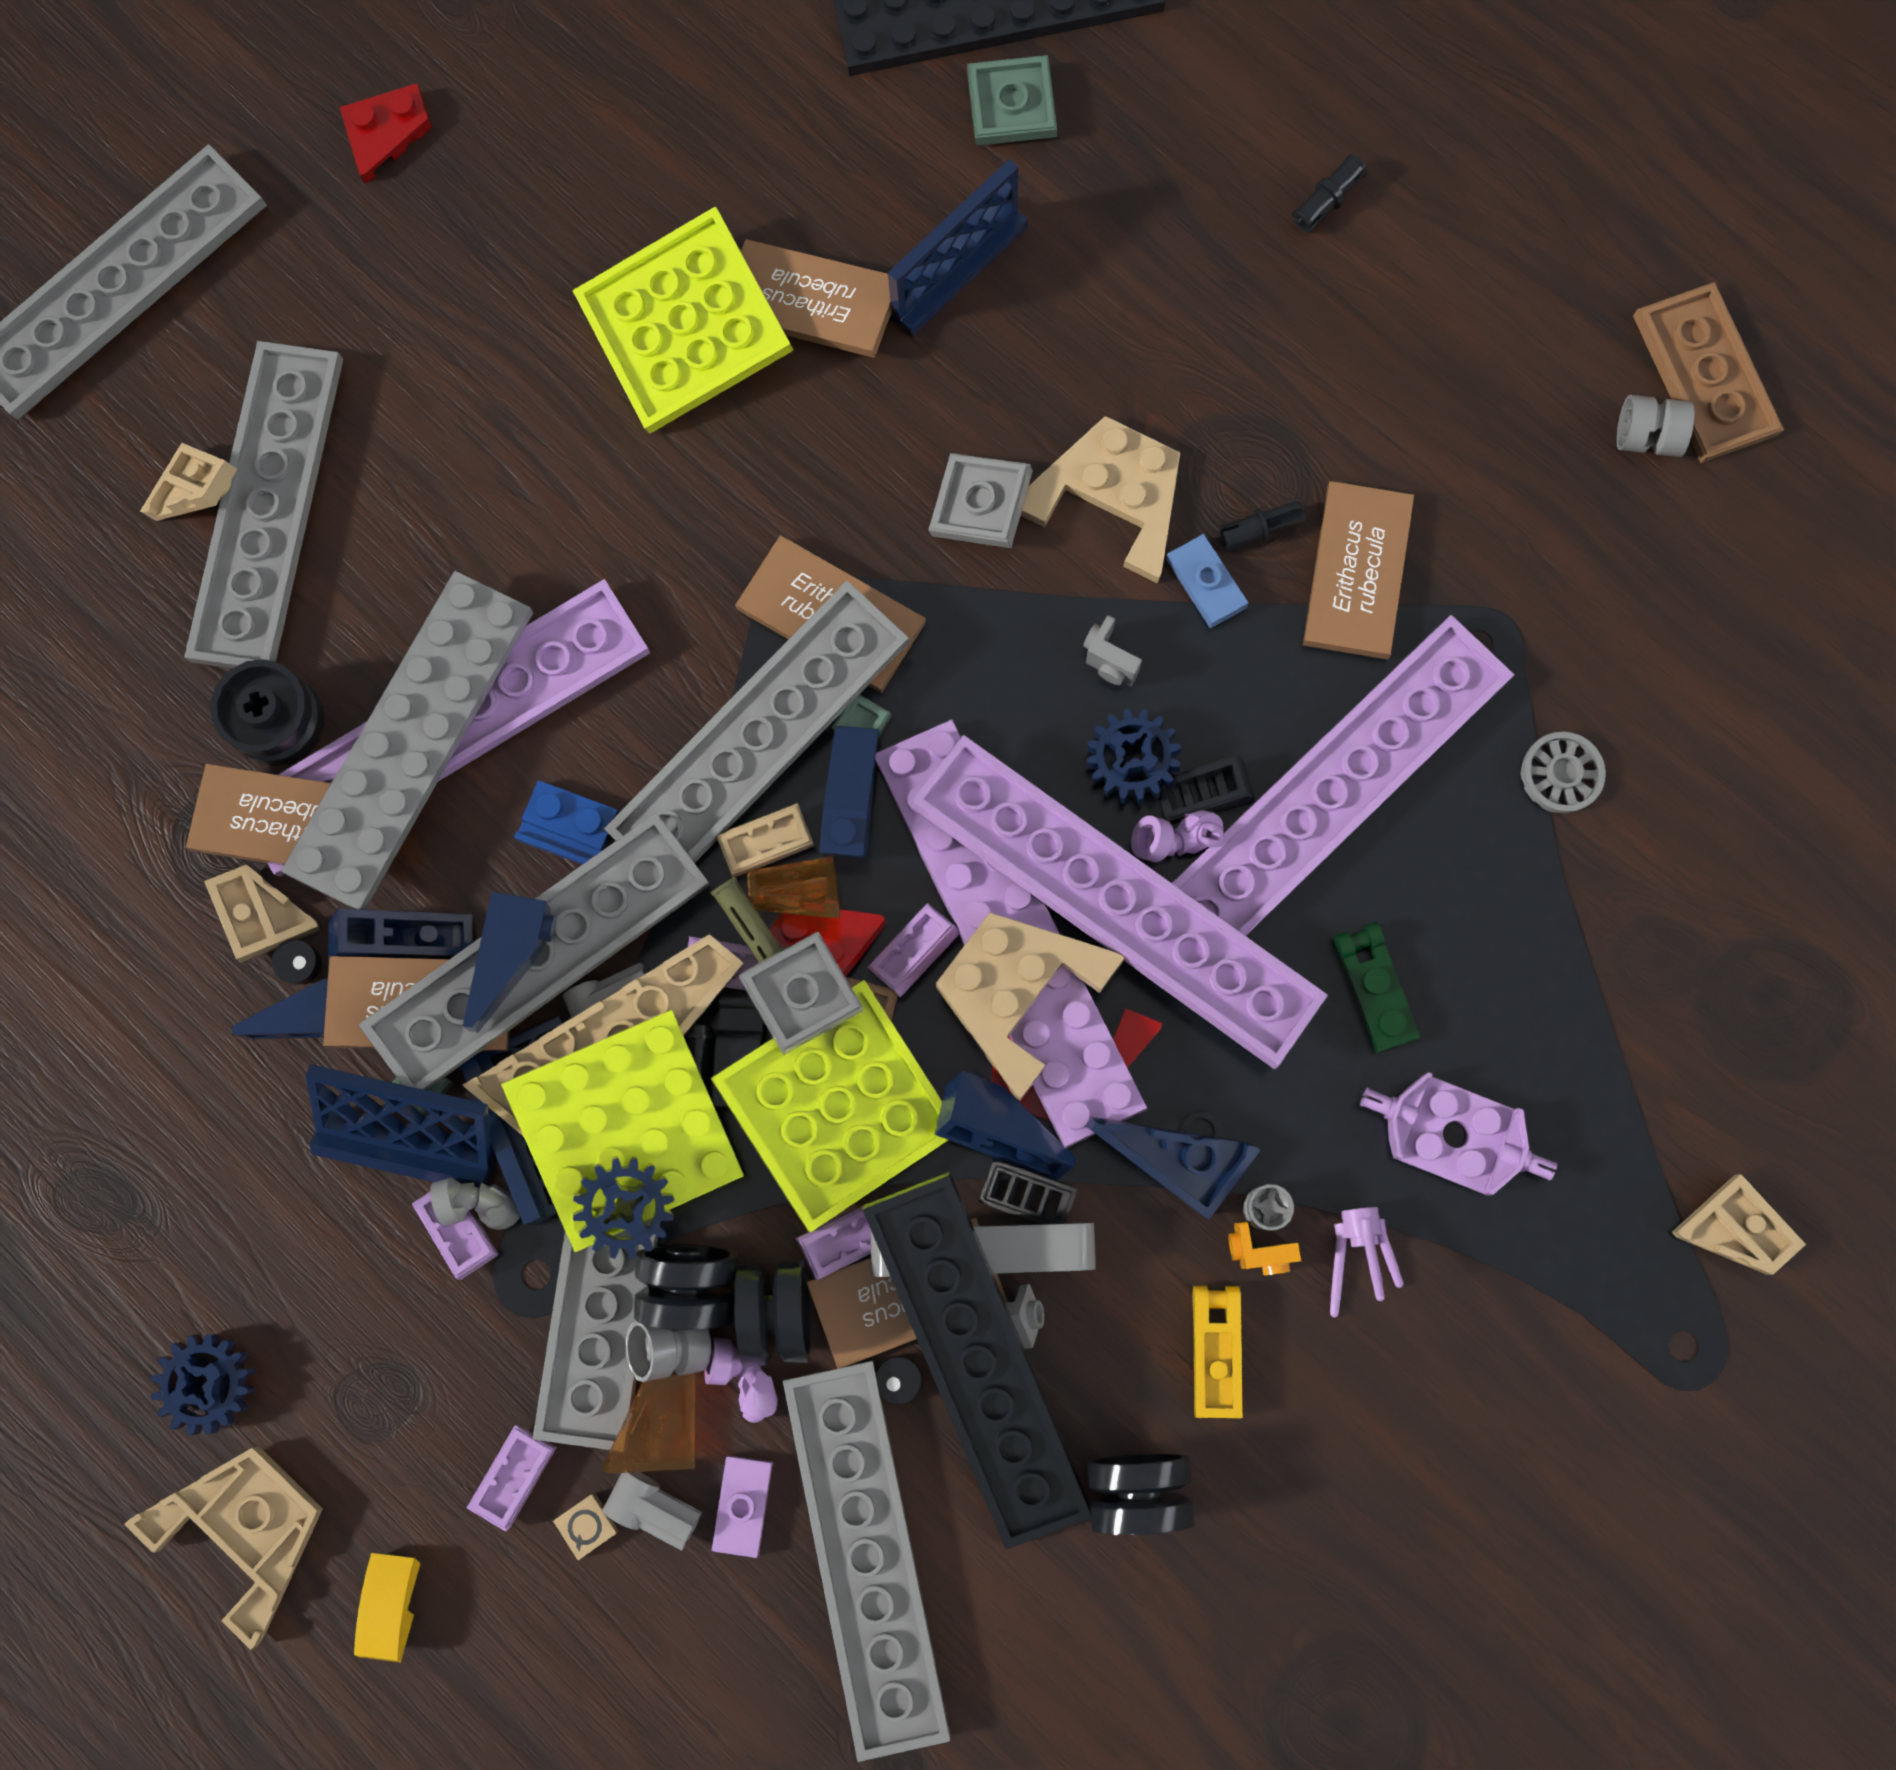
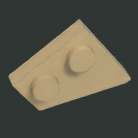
[140,443,238,521]
[204,864,320,963]
[1672,1174,1806,1275]

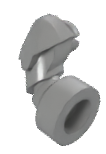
[430,1177,520,1230]

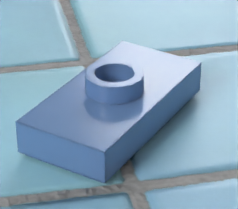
[1166,534,1248,629]

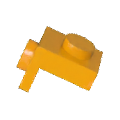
[1228,1221,1301,1275]

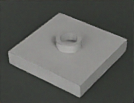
[928,453,1033,548]
[739,932,863,1056]

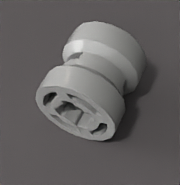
[1243,1184,1294,1231]

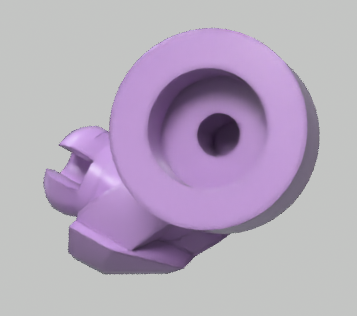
[1131,810,1224,862]
[704,1337,778,1423]

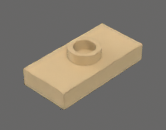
[717,803,815,877]

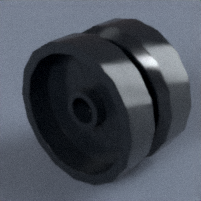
[210,659,325,766]
[634,1244,738,1330]
[734,1260,811,1367]
[1087,1453,1195,1535]

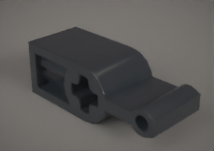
[712,992,765,1109]

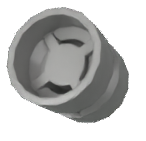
[1616,395,1695,457]
[626,1321,711,1382]

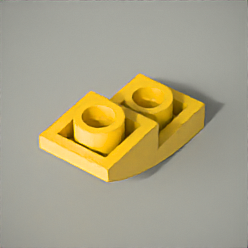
[354,1553,420,1663]

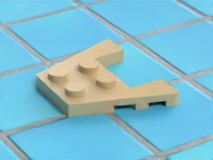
[1020,416,1180,583]
[936,913,1125,1101]
[124,1446,323,1650]

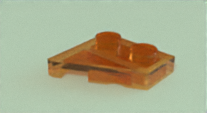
[747,856,841,918]
[603,1374,695,1474]

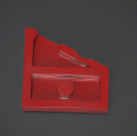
[339,83,432,183]
[769,903,886,977]

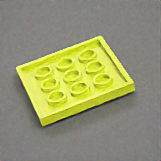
[573,206,794,434]
[711,980,948,1233]
[501,1009,744,1252]

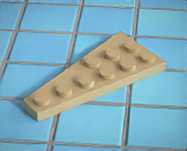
[463,934,744,1137]

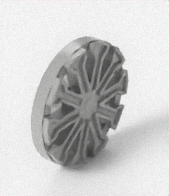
[1520,732,1606,814]

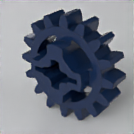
[1086,708,1181,804]
[573,1156,674,1259]
[150,1333,255,1436]

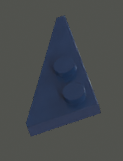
[1085,1117,1261,1220]

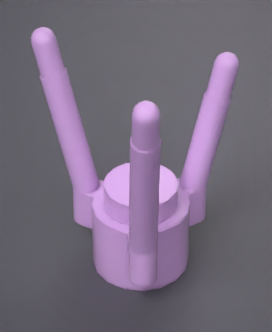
[1330,1207,1404,1318]

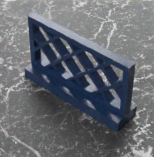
[888,159,1028,337]
[460,1016,564,1226]
[305,1064,498,1188]

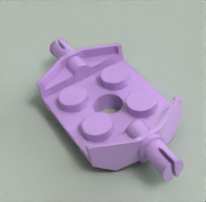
[1360,1072,1557,1196]

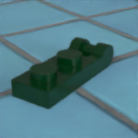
[1333,921,1421,1054]

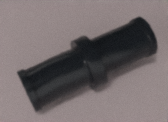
[1292,154,1368,233]

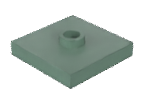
[967,55,1057,146]

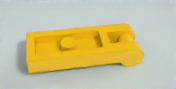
[1192,1285,1243,1418]

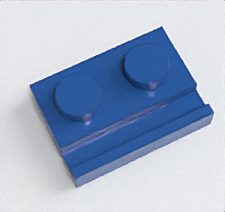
[514,780,620,865]

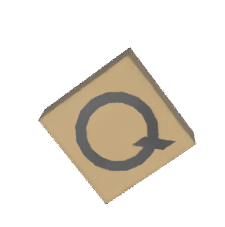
[553,1492,619,1560]

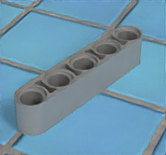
[870,1223,1096,1277]

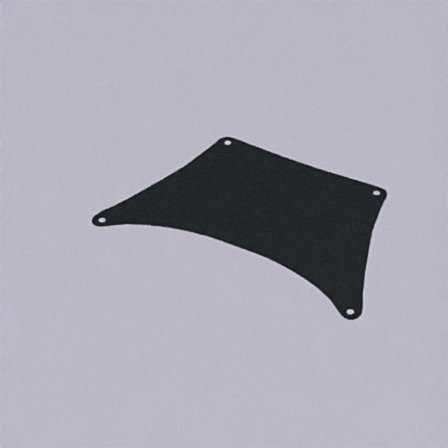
[492,576,1728,1391]

